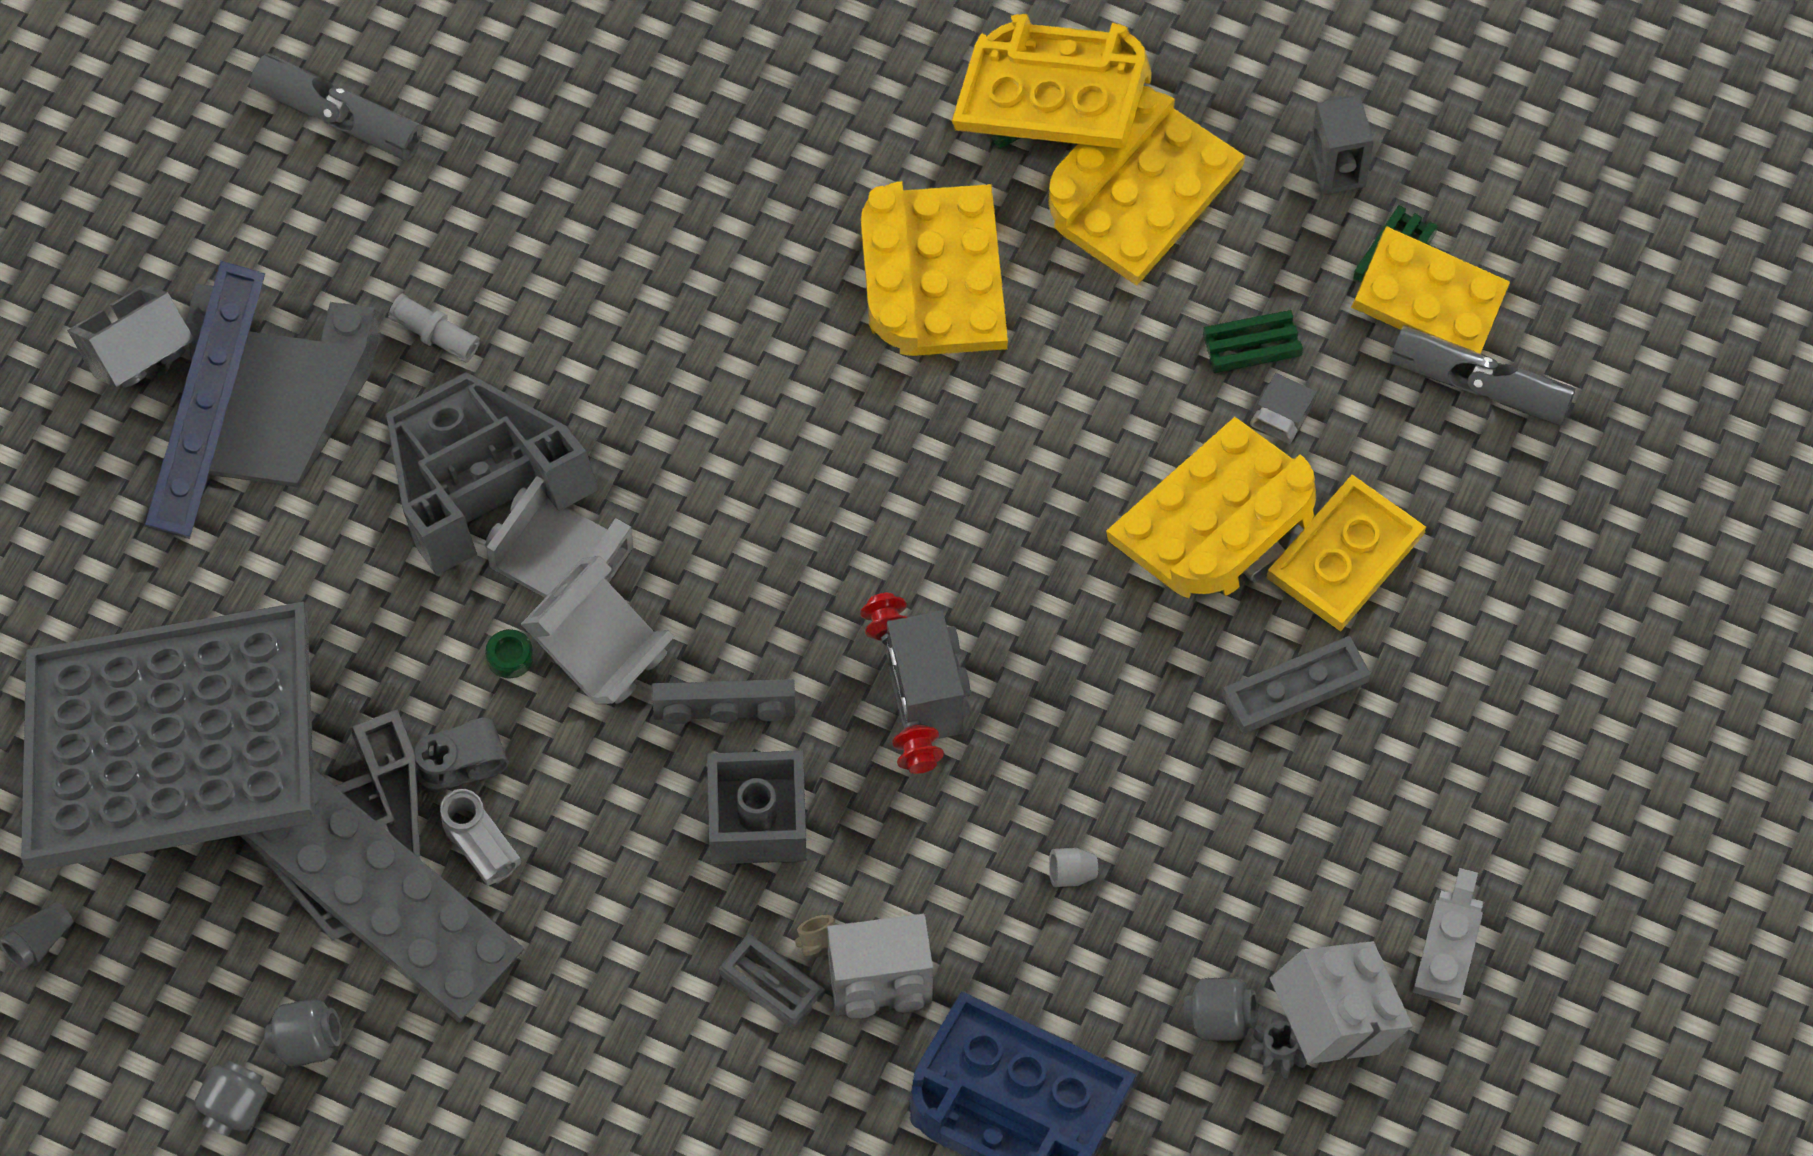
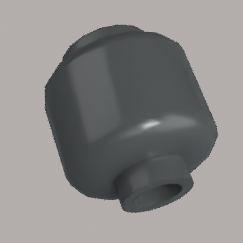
[1184,977,1258,1041]
[265,999,342,1067]
[194,1060,268,1137]

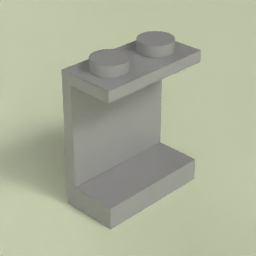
[485,476,633,598]
[521,556,675,704]

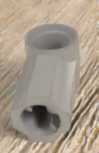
[440,789,521,886]

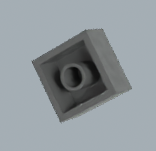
[707,750,807,864]

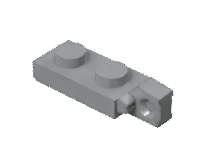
[1413,868,1483,1005]

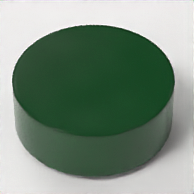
[485,629,533,679]

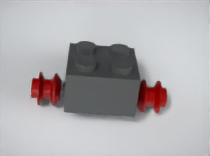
[860,593,971,774]

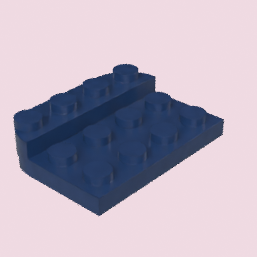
[909,991,1136,1156]

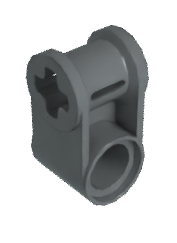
[414,718,509,792]

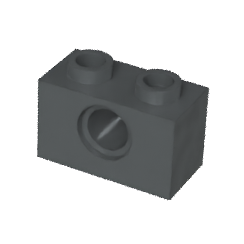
[1309,95,1374,195]

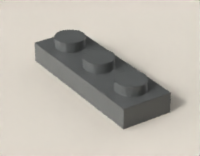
[1222,636,1371,734]
[652,679,796,724]

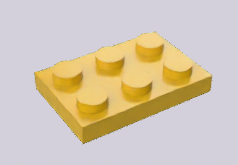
[1351,226,1510,354]
[1267,474,1426,631]

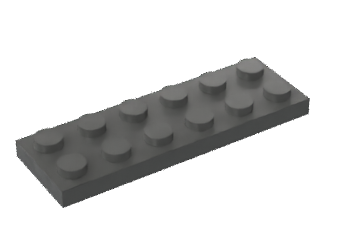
[240,768,524,1023]

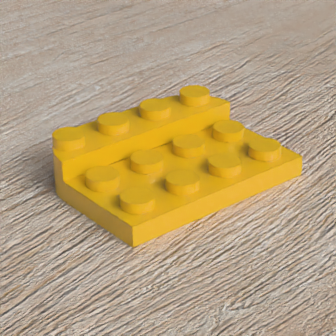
[952,14,1151,149]
[1048,86,1245,286]
[861,181,1008,356]
[1106,417,1316,598]

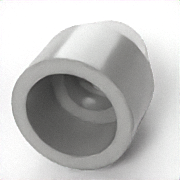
[1049,848,1098,887]

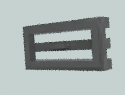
[719,934,825,1031]

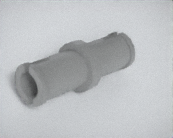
[388,293,480,363]

